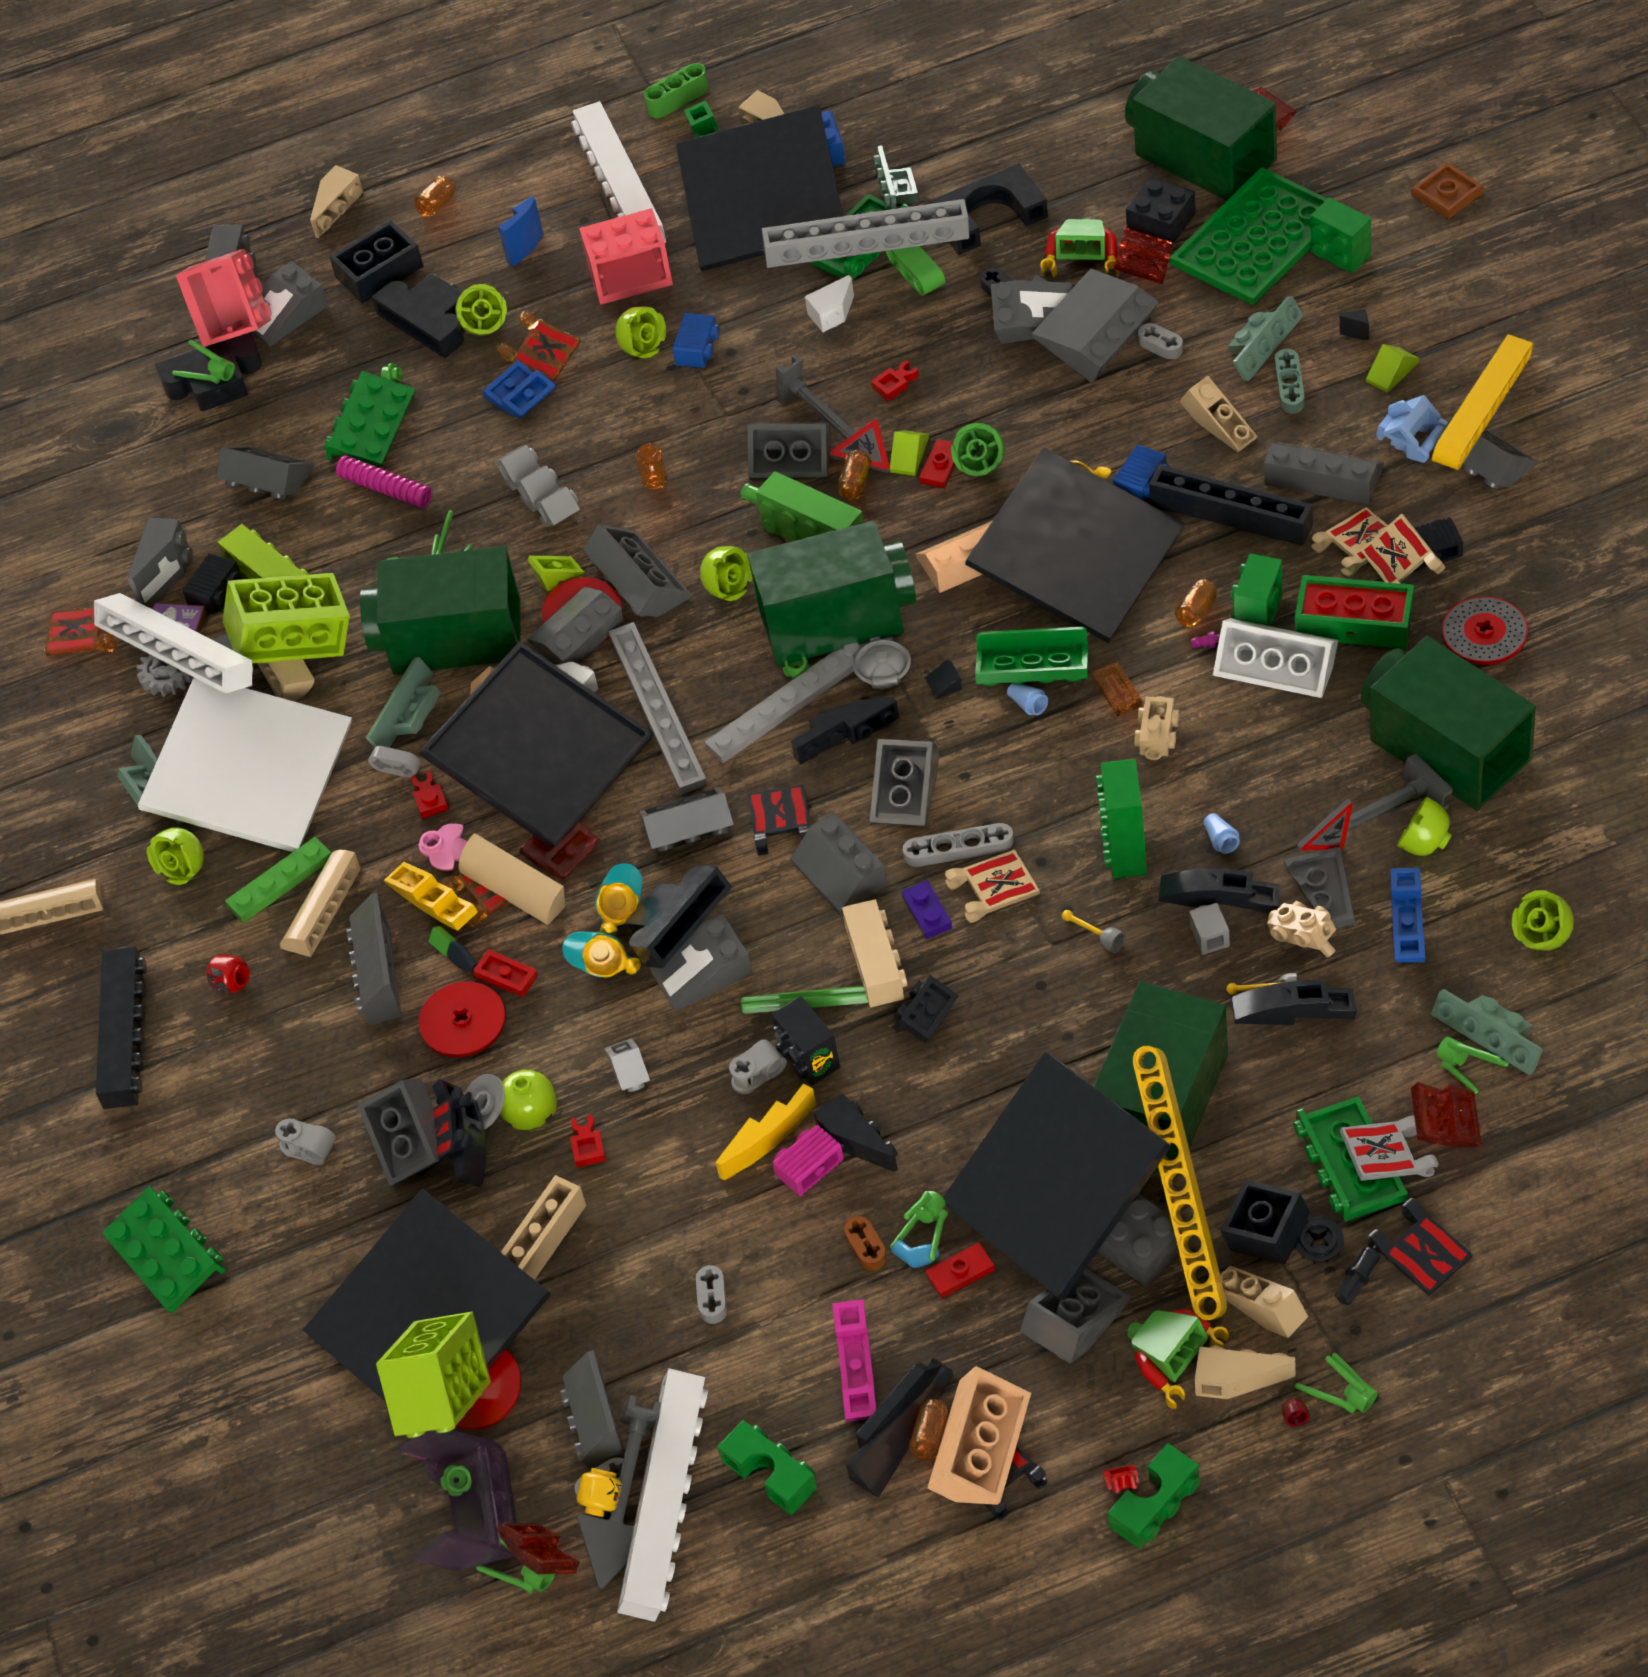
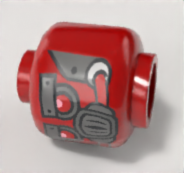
[206,954,250,993]

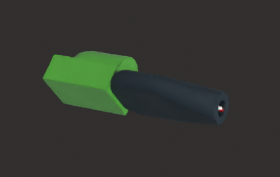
[428,926,478,973]

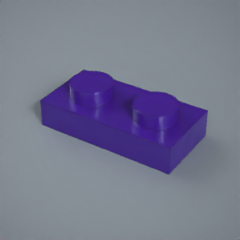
[901,880,952,939]

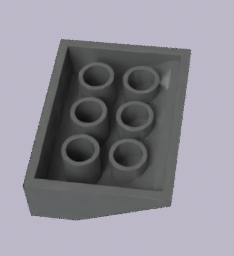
[1031,269,1159,383]

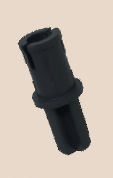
[1335,1247,1381,1305]

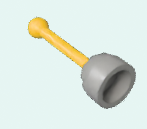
[1062,910,1126,953]
[1226,972,1298,995]

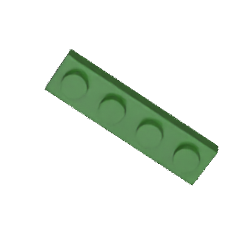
[225,837,332,923]

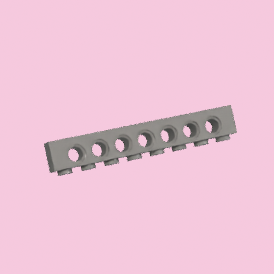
[762,199,969,268]

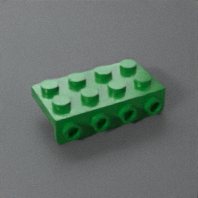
[809,194,910,280]
[323,371,415,469]
[975,627,1088,686]
[1293,1096,1408,1222]
[102,1186,226,1313]

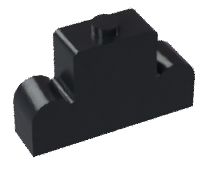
[372,274,464,358]
[154,332,262,411]
[625,865,732,968]

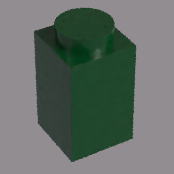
[1125,56,1277,201]
[747,520,917,666]
[360,546,521,675]
[1361,636,1536,811]
[1094,981,1228,1174]

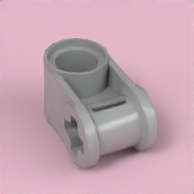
[729,1039,787,1094]
[275,1118,336,1165]

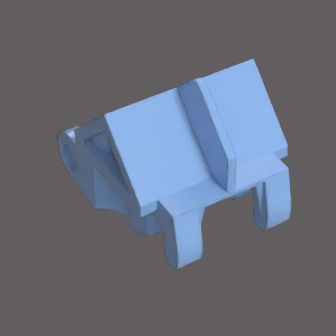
[1376,395,1448,463]

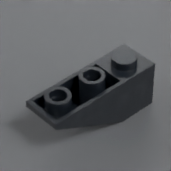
[813,1093,898,1172]

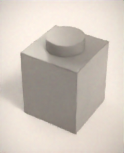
[1189,903,1230,955]

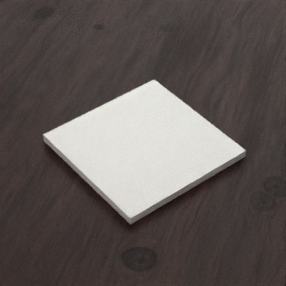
[138,677,352,852]

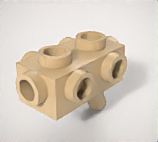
[1135,696,1179,760]
[1267,901,1336,957]

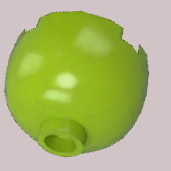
[455,284,507,336]
[615,306,666,358]
[700,546,752,601]
[1397,797,1452,856]
[146,827,204,885]
[1512,890,1574,951]
[500,1069,557,1130]

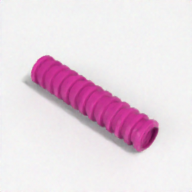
[336,455,432,509]

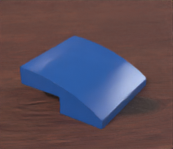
[498,196,544,267]
[483,360,556,419]

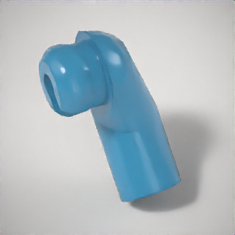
[892,1240,939,1268]

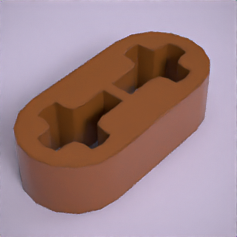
[844,1216,887,1271]

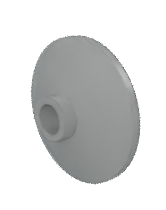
[464,1074,505,1130]

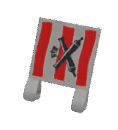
[1340,1115,1439,1181]

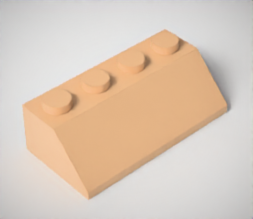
[916,521,992,593]
[927,1366,1031,1505]

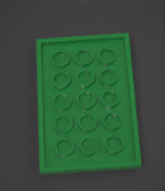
[1170,167,1328,306]

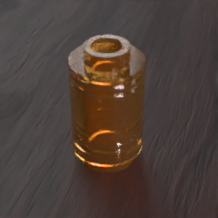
[414,176,455,217]
[636,443,667,490]
[837,450,872,500]
[1175,579,1217,627]
[909,1399,950,1460]

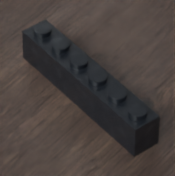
[1149,465,1313,546]
[96,946,147,1109]

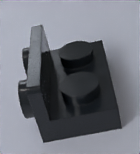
[892,975,959,1043]

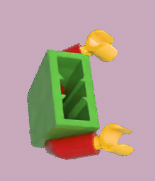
[1040,218,1120,277]
[1128,1309,1229,1409]

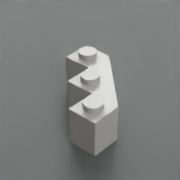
[494,445,580,527]

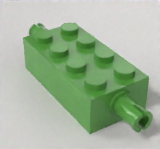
[740,471,864,542]

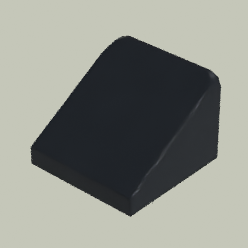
[1339,309,1369,340]
[926,659,962,699]

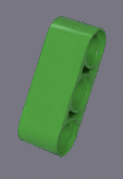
[644,63,709,118]
[886,246,945,296]

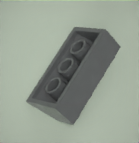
[1264,442,1384,505]
[583,524,692,617]
[346,893,402,1024]

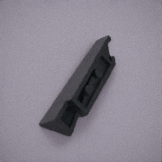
[846,1358,953,1497]

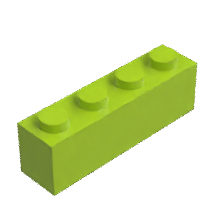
[218,524,309,579]

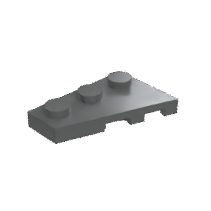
[1283,847,1356,928]

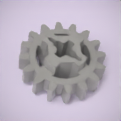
[136,653,193,697]

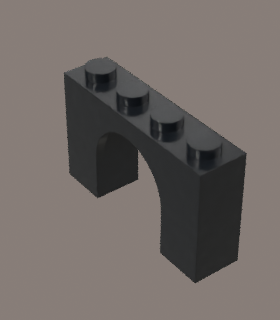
[929,163,1048,255]

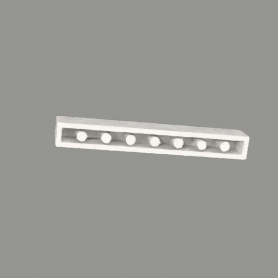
[571,101,666,243]
[94,593,253,694]
[617,1368,708,1622]

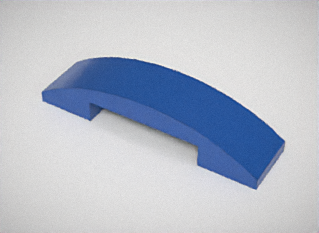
[1390,868,1425,962]

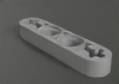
[903,823,1014,867]

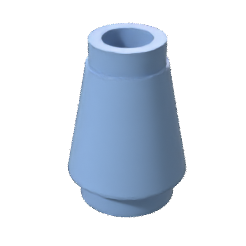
[1007,684,1048,715]
[1203,813,1240,854]

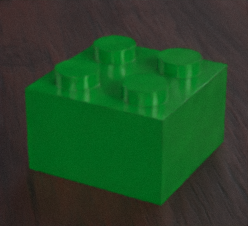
[1310,197,1371,273]
[1231,553,1283,626]

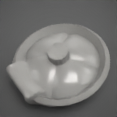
[853,640,911,690]

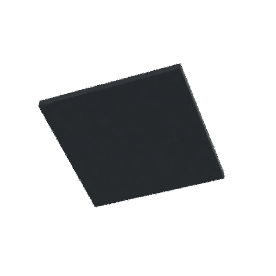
[676,105,844,271]
[965,447,1185,643]
[419,641,653,850]
[943,1051,1172,1300]
[303,1188,551,1440]

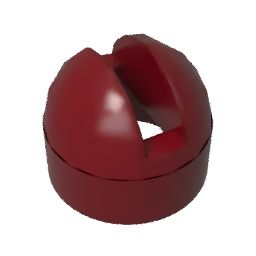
[1282,1398,1310,1427]

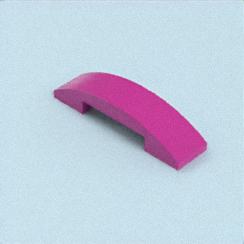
[832,1299,877,1422]

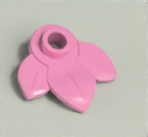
[419,824,468,871]

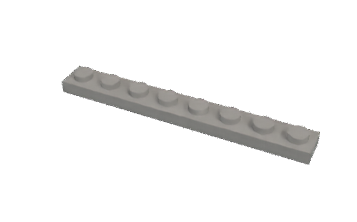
[608,622,707,795]
[705,636,893,764]

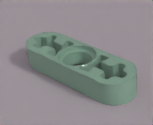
[1275,349,1305,414]

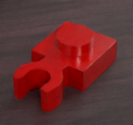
[871,360,919,402]
[412,771,449,819]
[570,1114,606,1168]
[1102,1464,1140,1493]

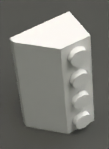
[1213,618,1338,698]

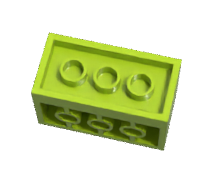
[223,573,350,663]
[376,1311,491,1438]

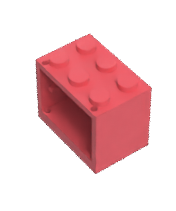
[579,208,673,305]
[176,248,272,347]

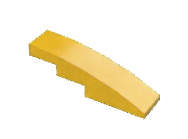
[384,862,478,931]
[716,1084,816,1181]

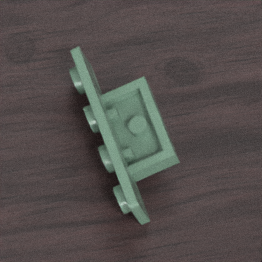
[873,146,918,210]
[1228,296,1303,381]
[366,657,441,748]
[117,735,184,824]
[1431,989,1543,1075]

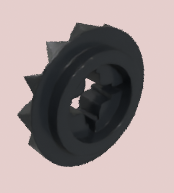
[1295,1217,1344,1264]

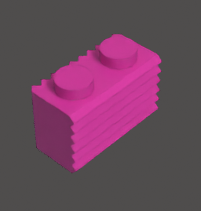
[772,1125,844,1196]

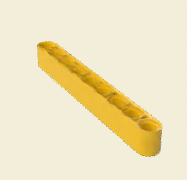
[1432,334,1534,470]
[1133,1046,1227,1320]

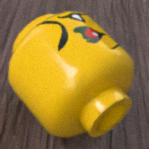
[576,1468,622,1517]

